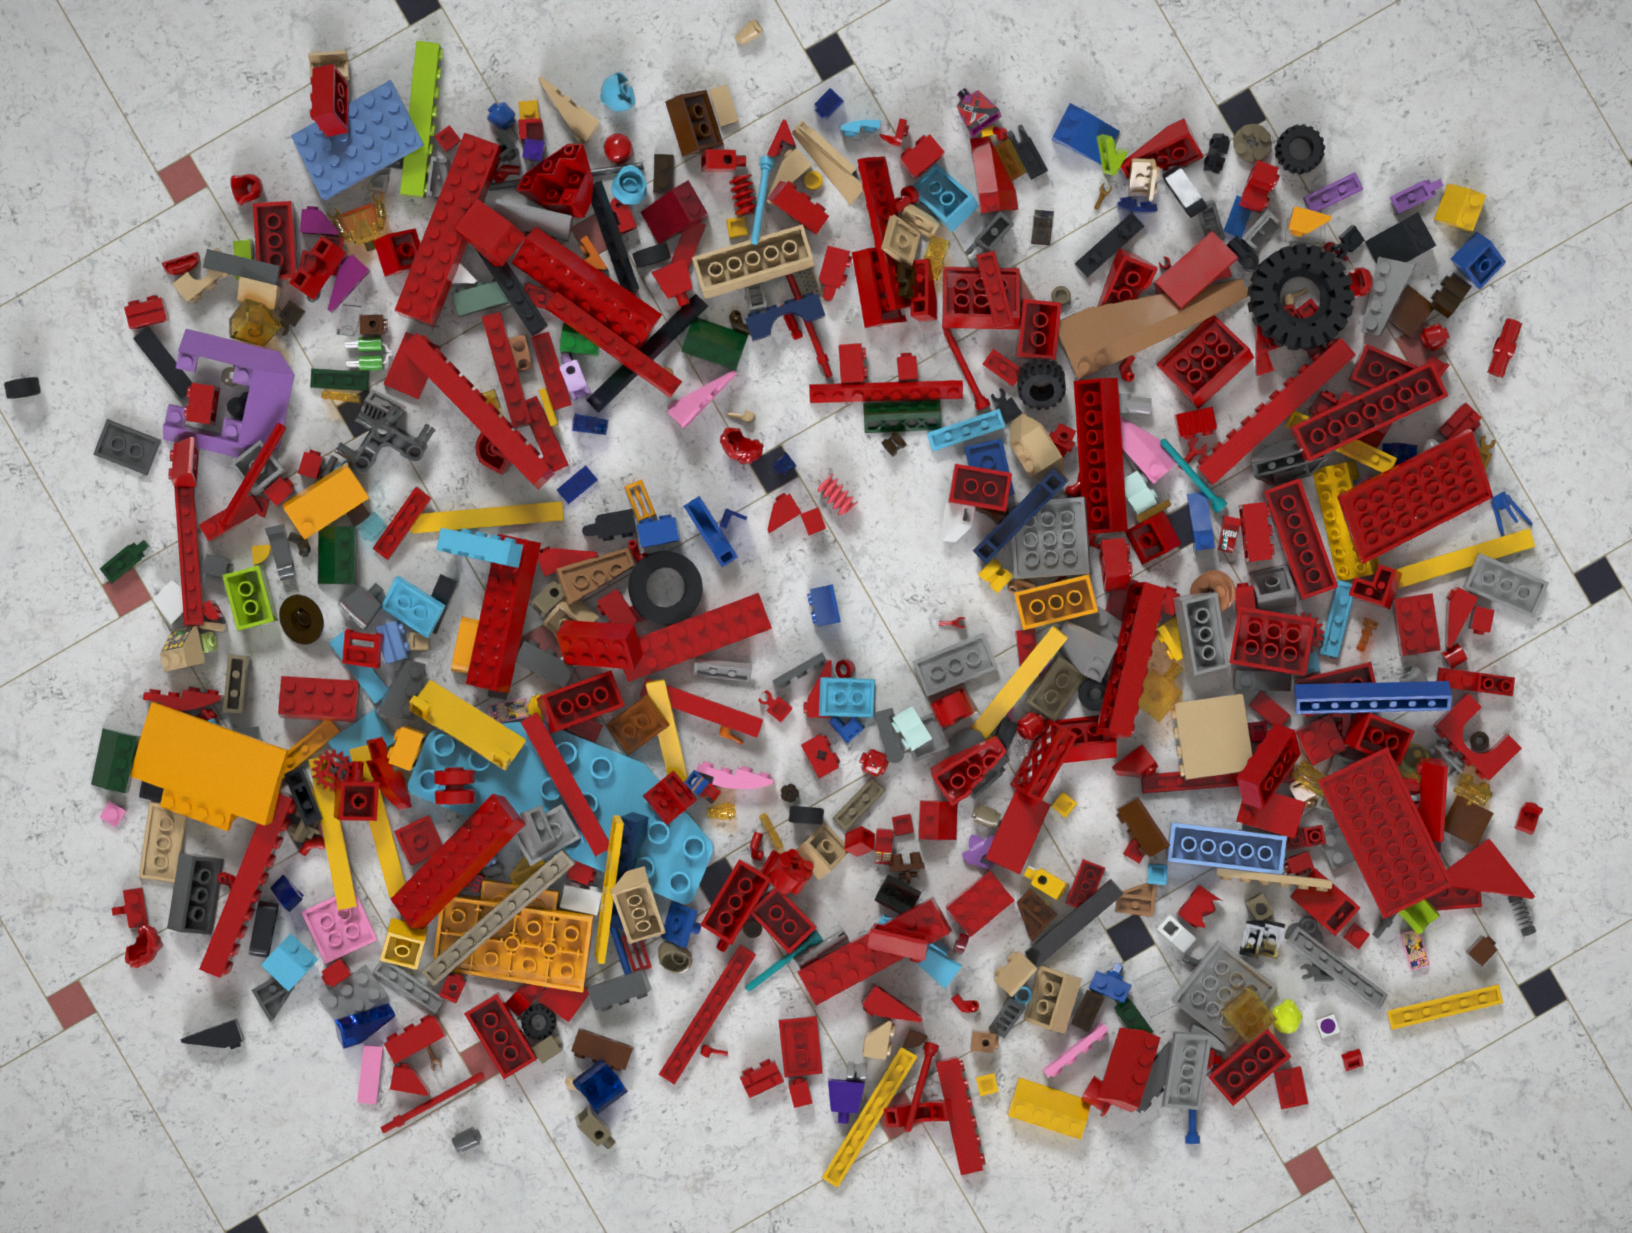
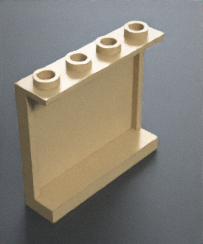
[1170,694,1252,780]

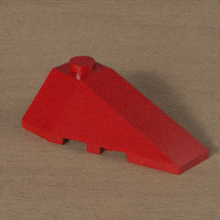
[1120,118,1204,179]
[970,136,1019,215]
[1097,248,1158,307]

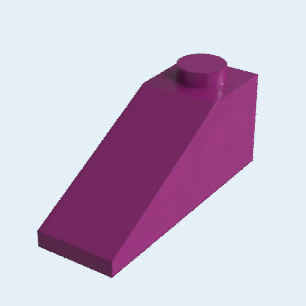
[327,254,371,313]

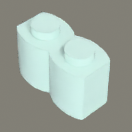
[1124,471,1158,515]
[891,706,932,751]

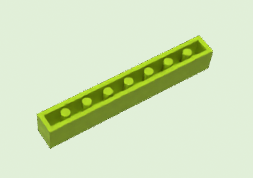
[400,41,444,198]

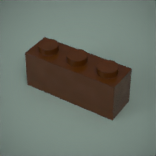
[571,1028,634,1072]

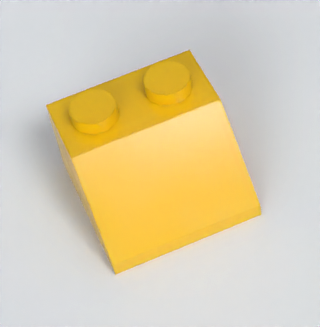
[1433,184,1487,233]
[380,918,428,970]

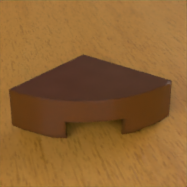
[903,1029,928,1048]

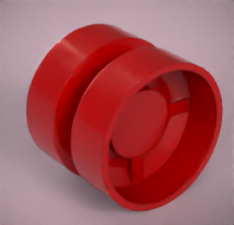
[434,767,476,805]

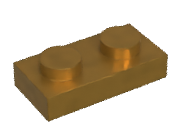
[994,138,1027,181]

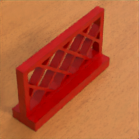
[1010,718,1078,802]

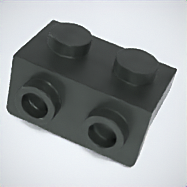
[874,874,922,914]

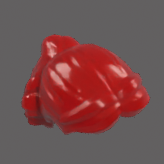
[720,427,764,465]
[125,924,163,968]

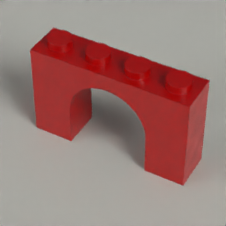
[1433,693,1522,781]

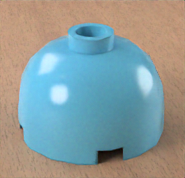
[600,72,635,112]

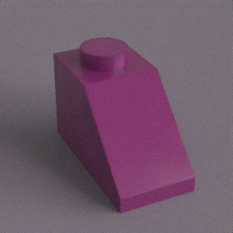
[300,206,341,237]

